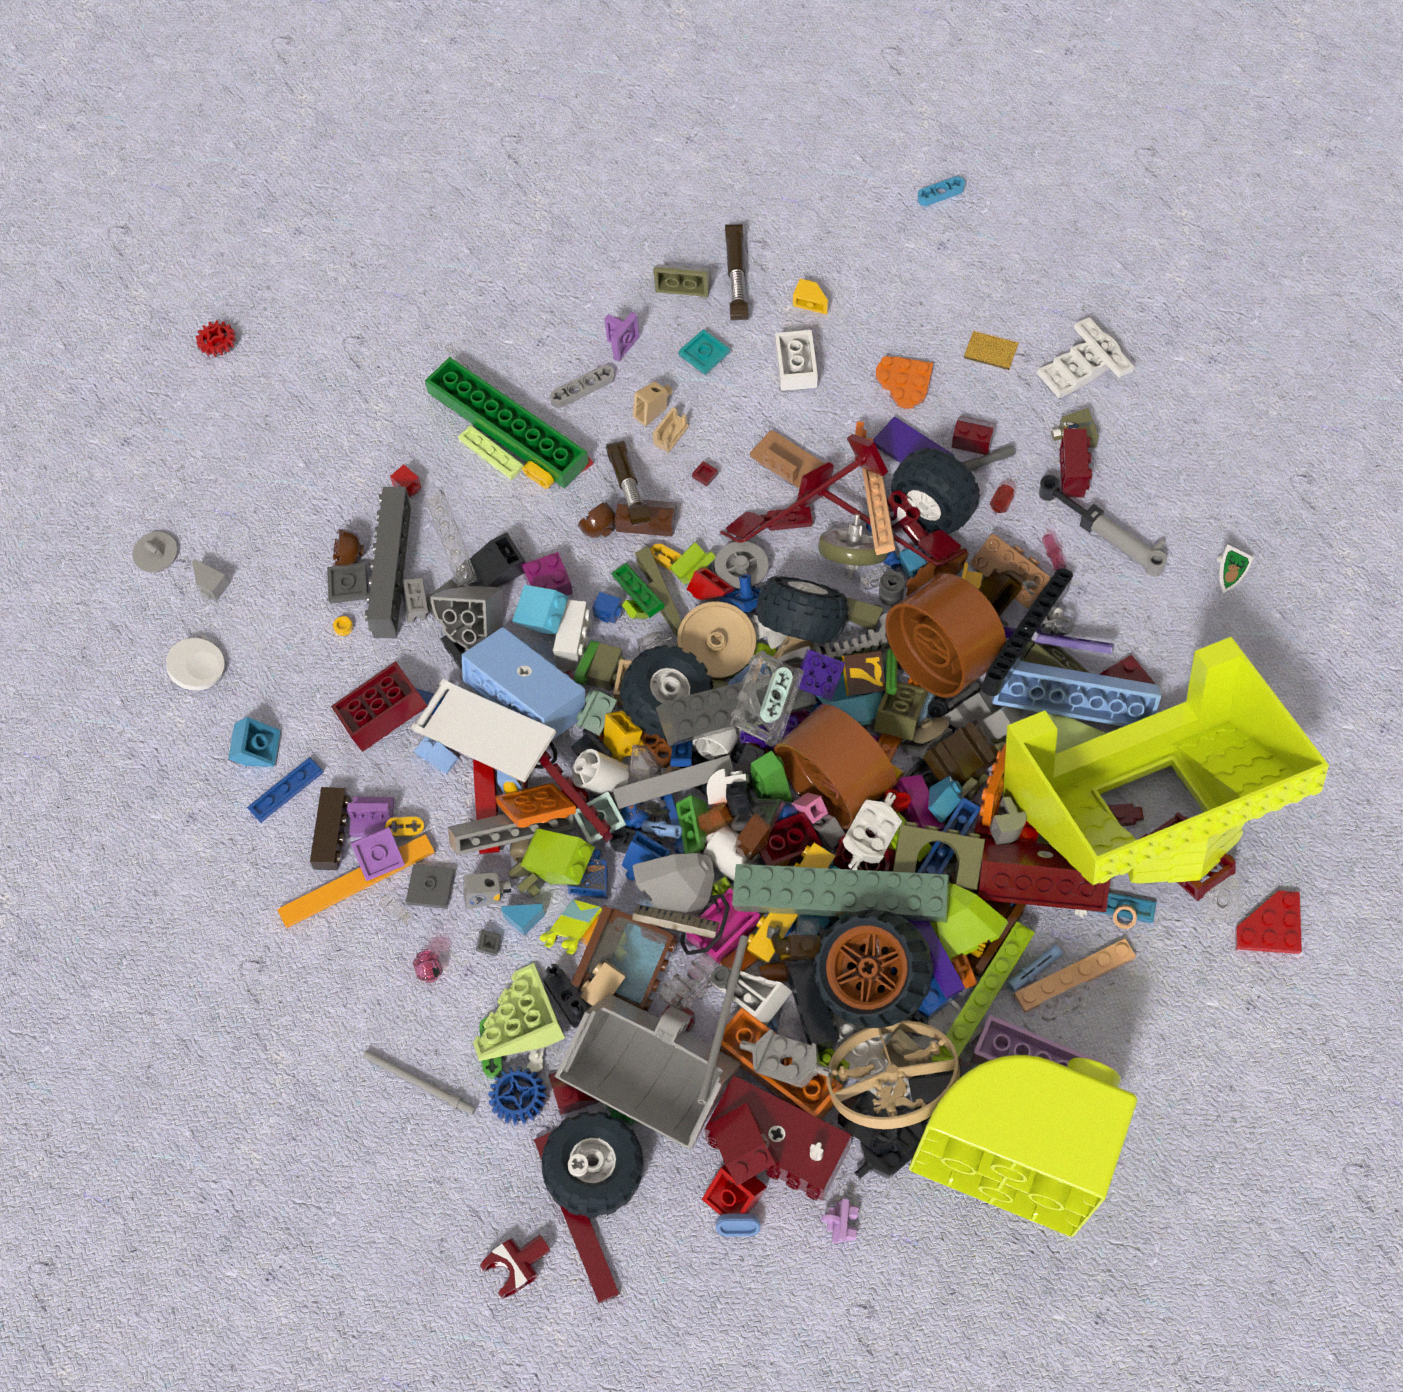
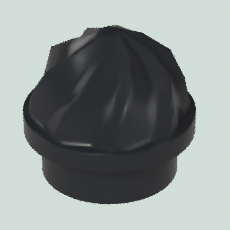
[928,699,948,718]

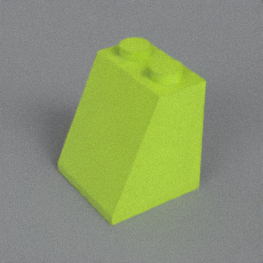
[520,829,595,885]

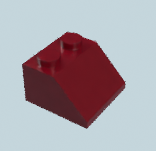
[951,416,996,455]

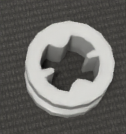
[568,1154,588,1177]

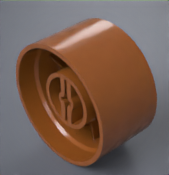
[885,574,1006,697]
[774,704,897,829]

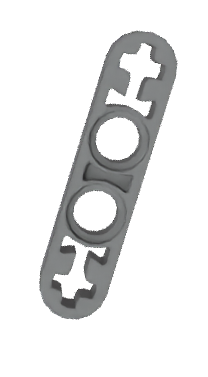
[550,365,615,408]

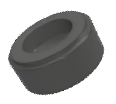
[711,966,731,988]

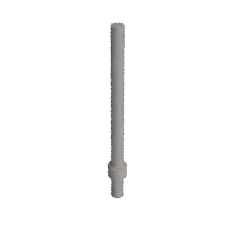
[363,1050,476,1115]

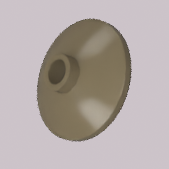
[913,717,949,743]

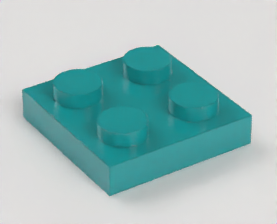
[678,329,730,375]

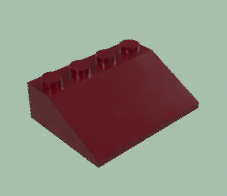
[331,661,428,752]

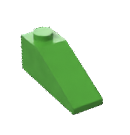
[676,795,710,854]

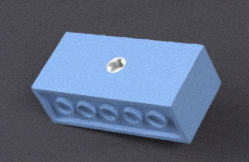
[462,627,585,741]

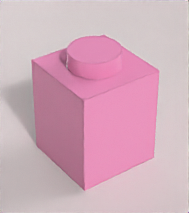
[792,793,828,824]

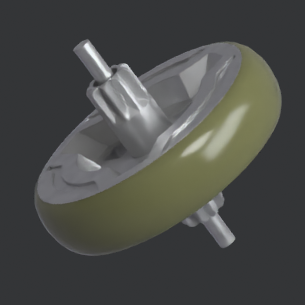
[818,514,889,579]

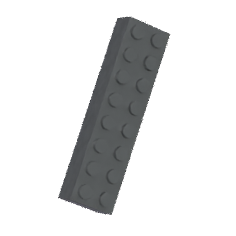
[365,487,411,638]
[656,666,817,746]

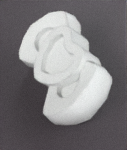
[526,1047,545,1074]

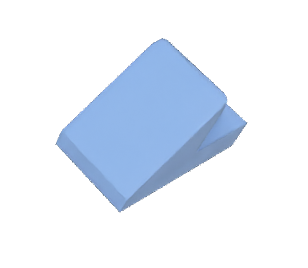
[414,736,458,775]

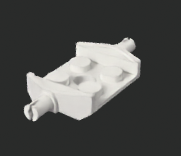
[843,793,902,870]

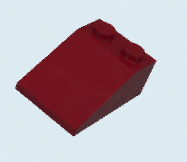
[759,812,823,866]
[709,1102,780,1185]

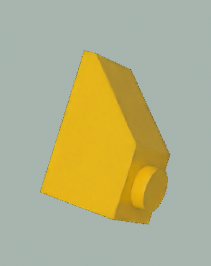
[793,279,828,315]

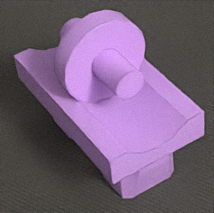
[821,1199,859,1244]

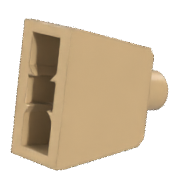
[633,382,673,426]

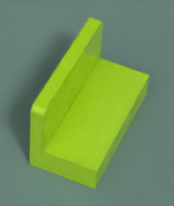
[670,543,716,584]

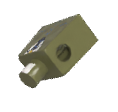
[1051,408,1099,448]

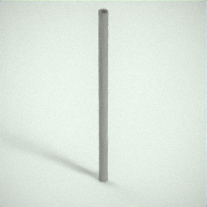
[698,935,748,1104]

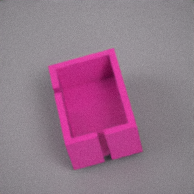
[686,888,760,966]

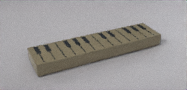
[632,904,719,938]

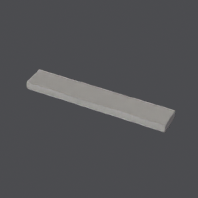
[612,755,734,809]

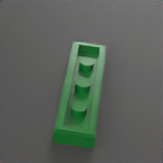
[611,563,665,618]

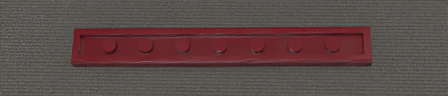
[534,1132,620,1304]

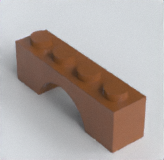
[906,548,969,596]

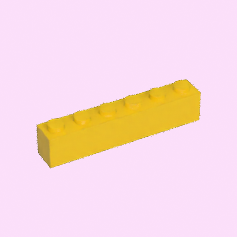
[746,843,835,963]

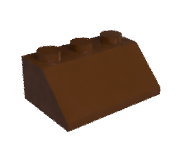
[615,498,677,537]

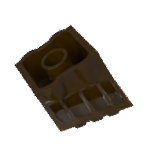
[923,720,998,787]

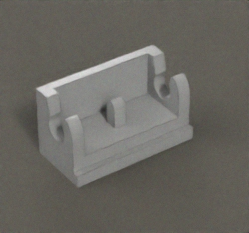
[402,578,428,624]

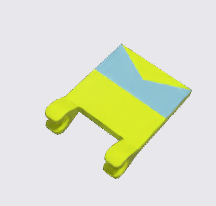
[540,899,602,954]

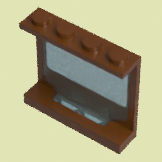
[571,905,678,1012]

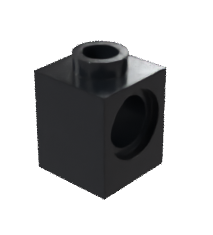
[726,781,753,816]

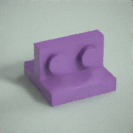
[604,312,640,362]
[347,797,395,837]
[351,827,405,881]

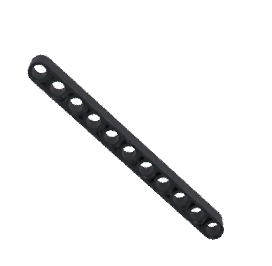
[981,568,1073,696]

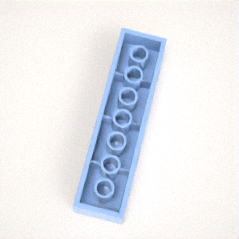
[991,661,1161,726]

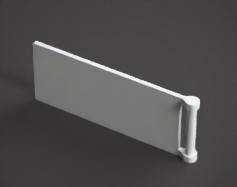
[410,679,556,782]

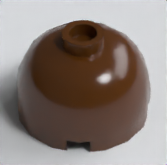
[577,502,615,538]
[333,528,364,566]

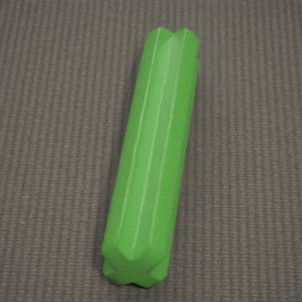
[886,648,897,695]

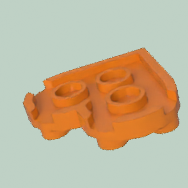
[876,356,933,409]

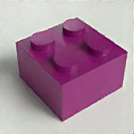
[522,552,573,596]

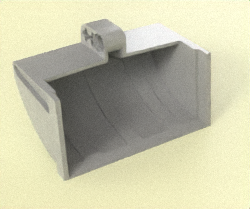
[555,994,742,1150]

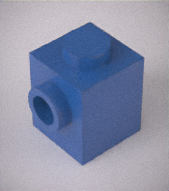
[592,592,624,624]

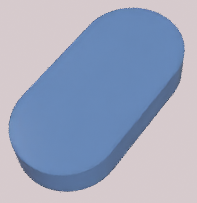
[716,1214,761,1237]

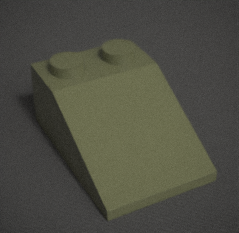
[874,681,929,741]

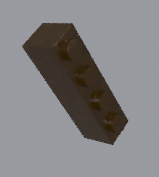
[310,787,351,871]

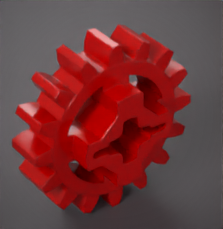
[196,320,236,357]

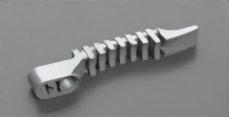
[775,613,888,670]

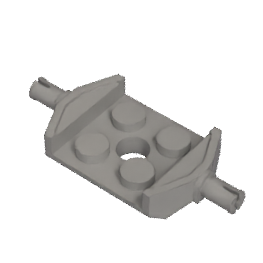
[740,1030,832,1088]

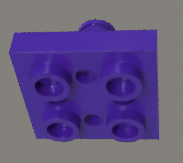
[794,649,845,701]

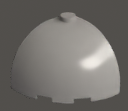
[430,586,503,651]

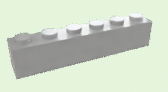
[448,814,574,855]

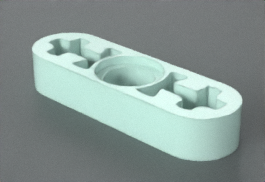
[760,667,793,723]

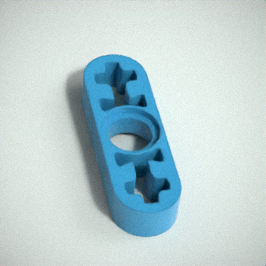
[917,176,965,206]

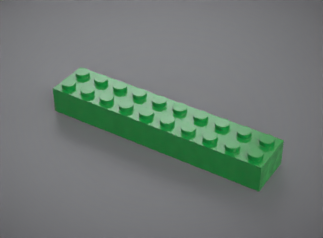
[425,357,589,489]

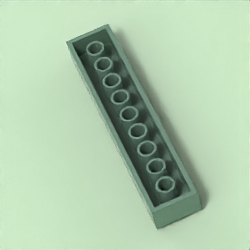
[732,864,950,923]

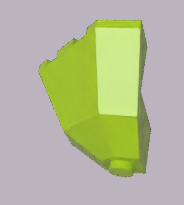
[930,883,1008,962]

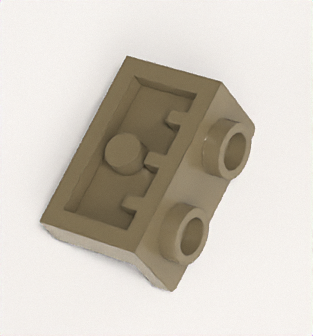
[880,1029,932,1080]

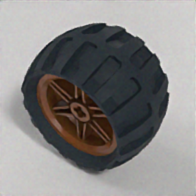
[814,909,933,1028]

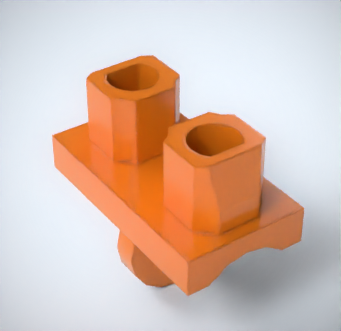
[951,953,978,989]

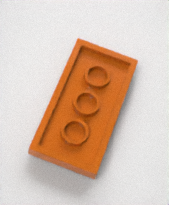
[980,743,1006,827]

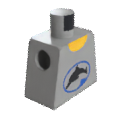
[463,873,511,909]

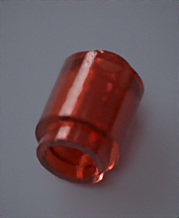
[990,484,1015,513]

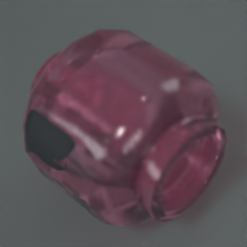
[413,950,443,983]

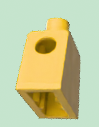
[603,710,642,762]

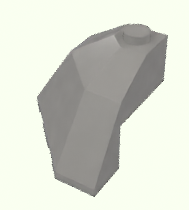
[942,690,1021,739]
[632,853,715,933]

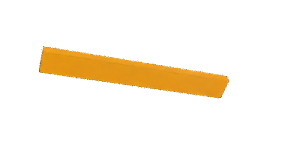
[277,834,435,929]

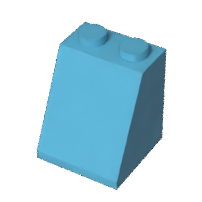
[512,585,569,634]

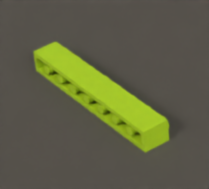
[930,922,1035,1072]

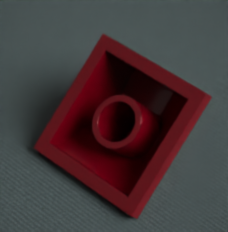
[548,1072,600,1115]

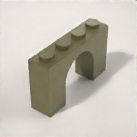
[892,822,985,890]

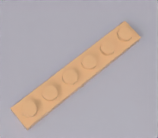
[1014,939,1136,1013]

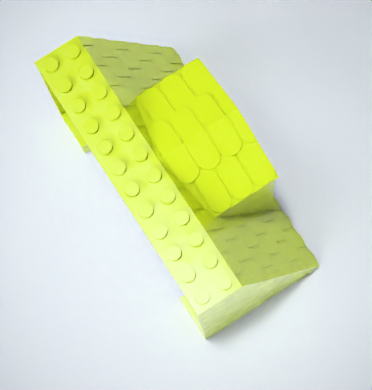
[1003,637,1329,885]

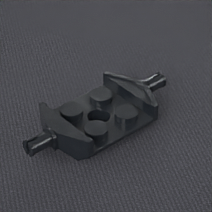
[838,1091,910,1154]
[854,1110,930,1179]

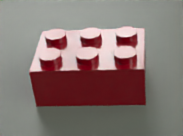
[1059,429,1092,498]

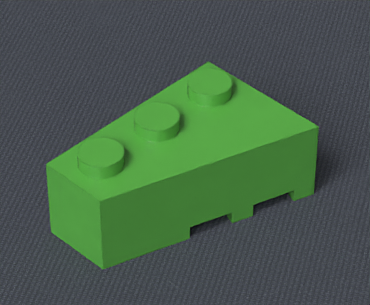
[751,751,793,803]

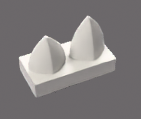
[750,615,787,649]

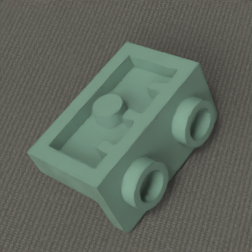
[576,689,618,736]

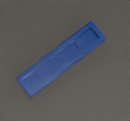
[247,757,324,823]

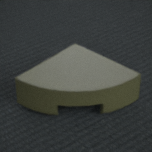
[508,862,532,879]

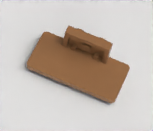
[750,431,825,488]
[971,534,1051,608]

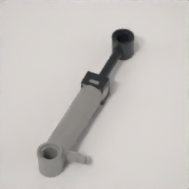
[1038,475,1167,577]

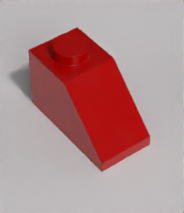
[686,567,735,600]

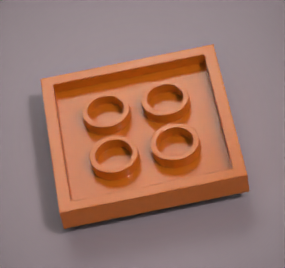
[496,783,576,828]

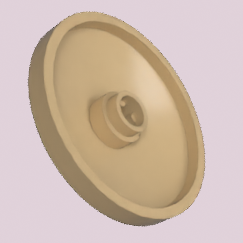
[677,602,756,679]

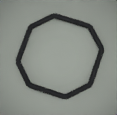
[680,894,730,955]

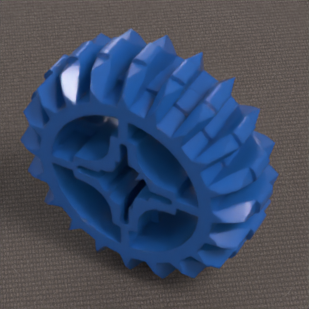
[488,1066,547,1125]

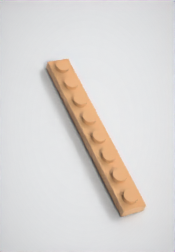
[862,468,896,555]

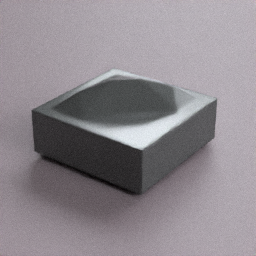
[476,930,501,956]

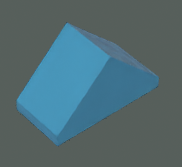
[501,904,545,936]

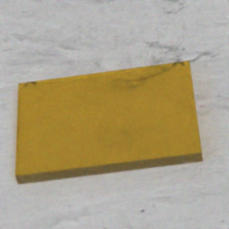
[964,331,1019,370]

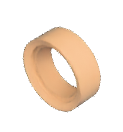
[1113,904,1137,929]

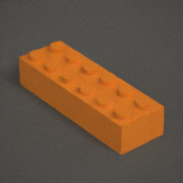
[720,1008,843,1120]

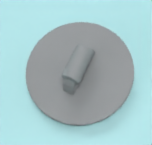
[132,532,177,572]

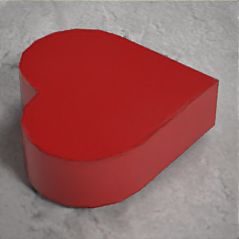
[883,789,911,813]

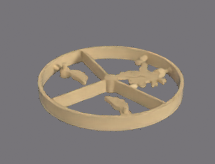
[826,1021,960,1129]

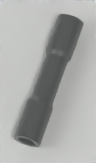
[963,445,1015,471]

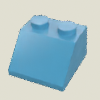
[228,717,281,767]

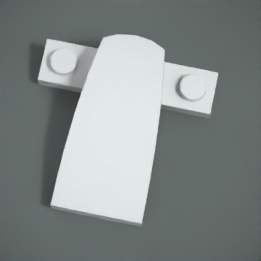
[1037,317,1135,398]

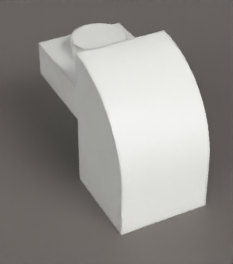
[707,769,750,805]

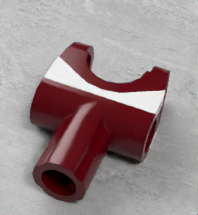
[887,491,929,546]
[480,1234,551,1299]

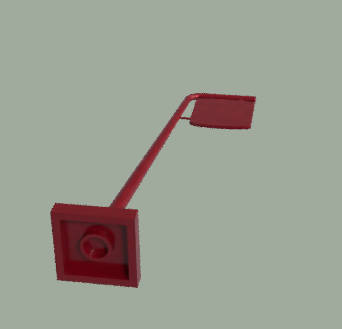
[720,434,888,543]
[797,462,967,566]

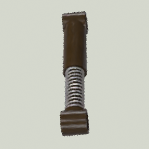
[725,224,748,321]
[606,440,651,526]

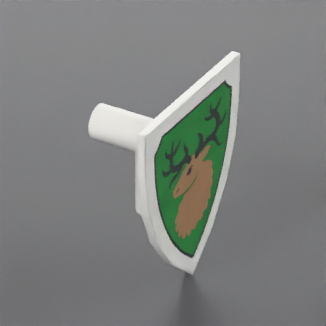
[1217,544,1254,593]

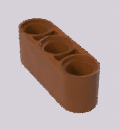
[640,729,672,768]

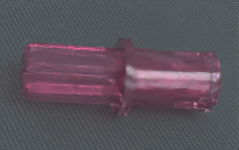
[1042,534,1066,571]

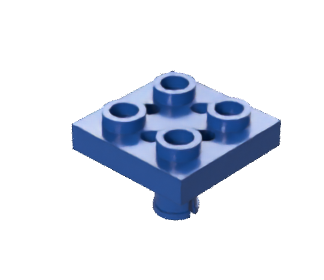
[719,574,761,613]

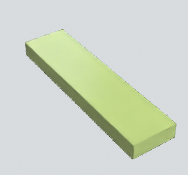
[458,425,524,480]

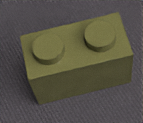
[587,643,625,691]

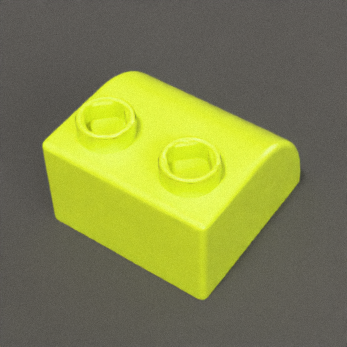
[909,1055,1138,1237]

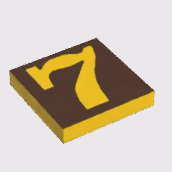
[842,651,886,696]

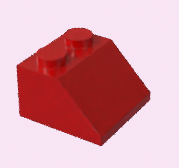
[702,1165,767,1216]

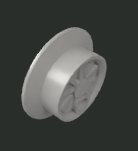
[715,541,768,589]

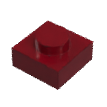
[692,461,718,487]

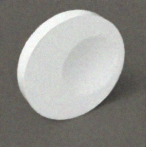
[166,638,224,690]

